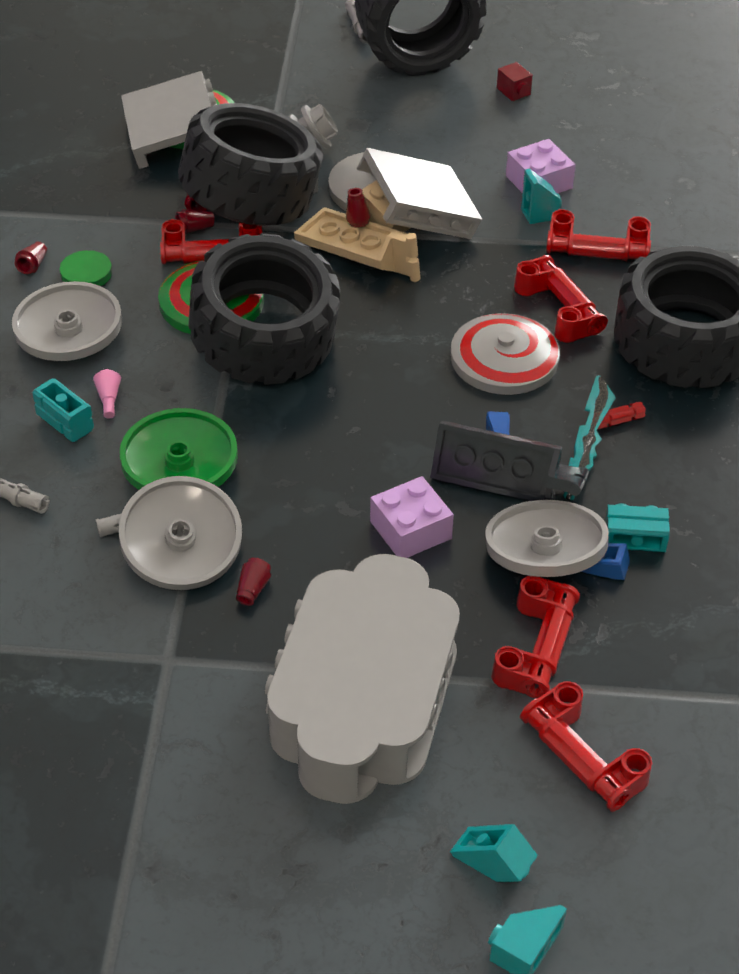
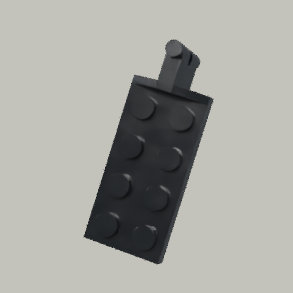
[430,420,589,501]

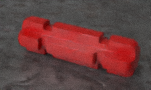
[592,402,646,429]

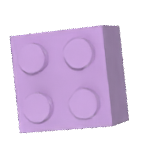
[506,139,576,194]
[370,476,454,558]

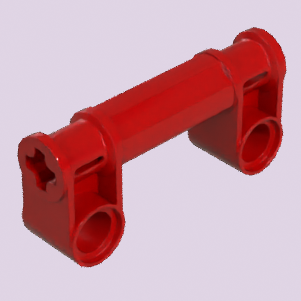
[546,209,651,261]
[160,219,262,265]
[514,255,608,343]
[491,576,580,698]
[520,681,652,812]

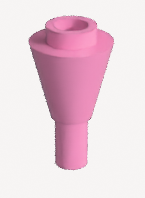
[93,369,121,419]

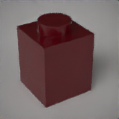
[496,62,533,101]

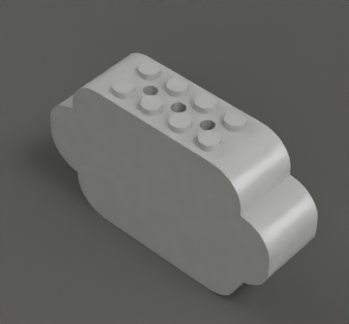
[265,554,460,804]

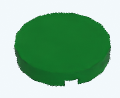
[59,250,112,286]

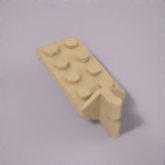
[294,207,421,282]

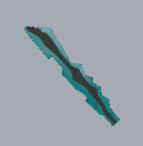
[563,375,616,500]

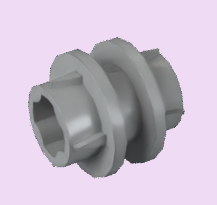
[288,104,338,149]

